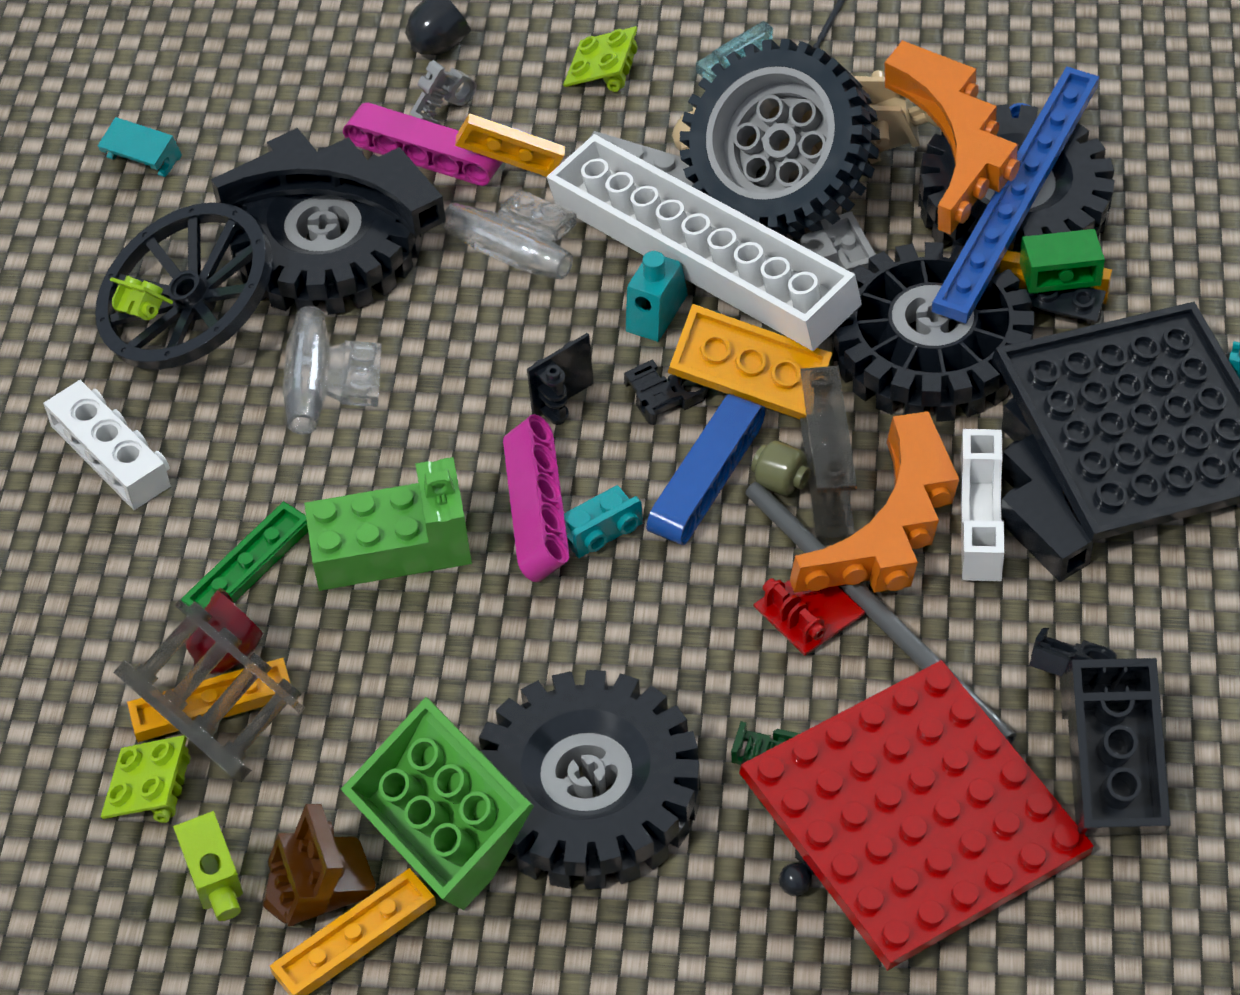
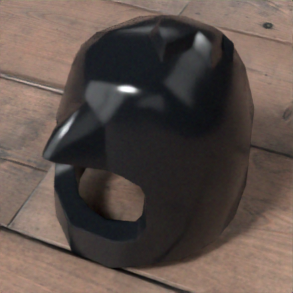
[405,0,471,55]

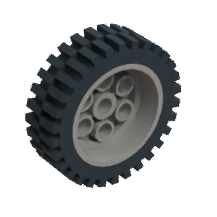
[679,39,880,239]

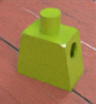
[173,811,243,921]

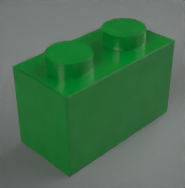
[1020,229,1105,294]

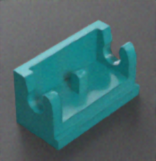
[97,117,182,177]

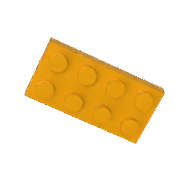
[668,304,832,422]

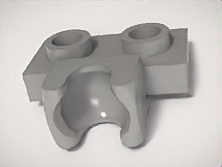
[800,211,876,272]

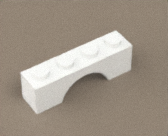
[960,429,1004,581]

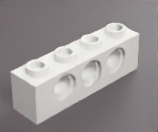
[43,380,171,511]

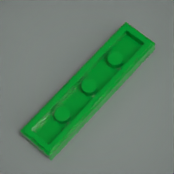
[179,501,308,618]

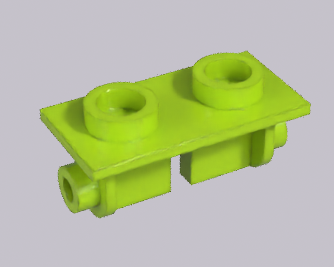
[110,276,173,320]

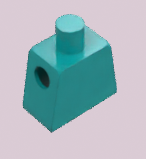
[626,251,688,342]

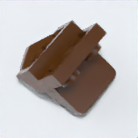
[263,804,376,926]

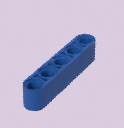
[646,394,766,545]

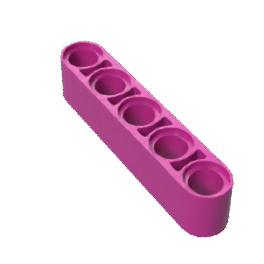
[343,103,503,186]
[503,414,569,583]

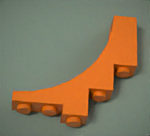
[885,40,1020,235]
[790,411,959,593]

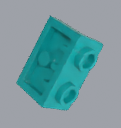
[564,485,643,559]

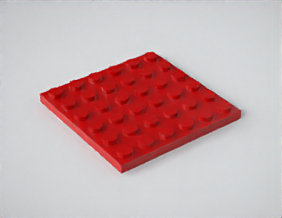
[739,660,1094,971]

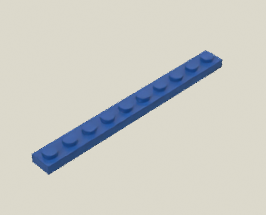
[932,66,1099,324]

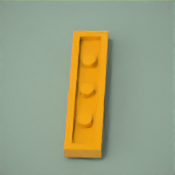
[127,658,295,742]
[269,868,436,995]

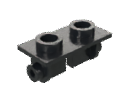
[1028,287,1106,325]

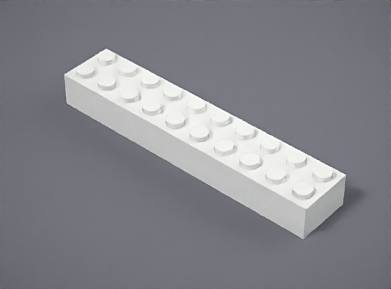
[546,134,862,351]

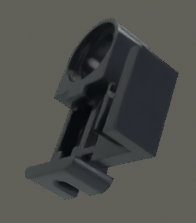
[624,359,709,425]
[1029,628,1117,676]

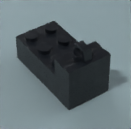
[1059,658,1171,836]

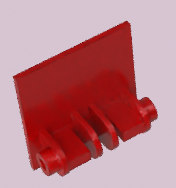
[753,578,865,656]

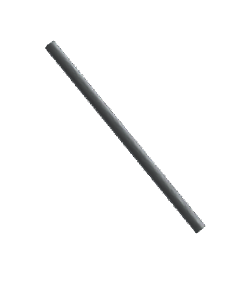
[746,482,1016,744]

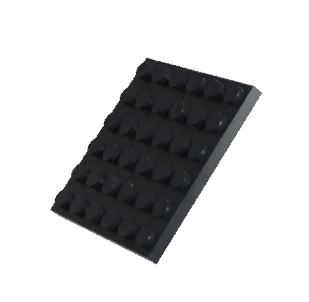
[992,302,1240,541]

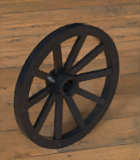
[95,202,273,370]

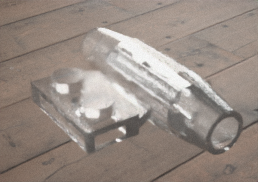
[442,189,577,280]
[282,306,382,434]

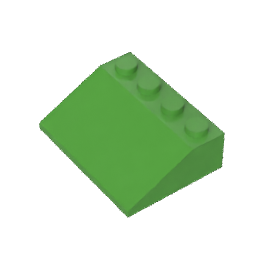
[341,697,534,911]

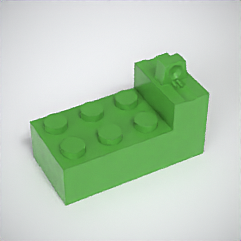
[304,457,472,591]

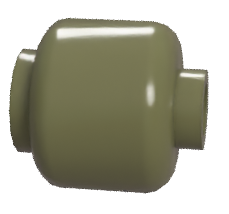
[751,440,811,496]

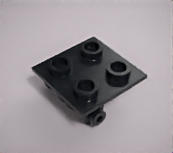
[527,333,594,425]

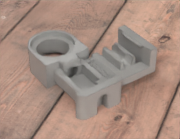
[410,60,476,125]

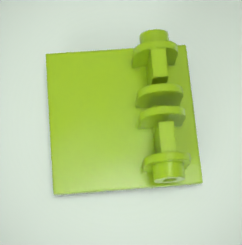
[563,26,638,92]
[101,735,191,823]

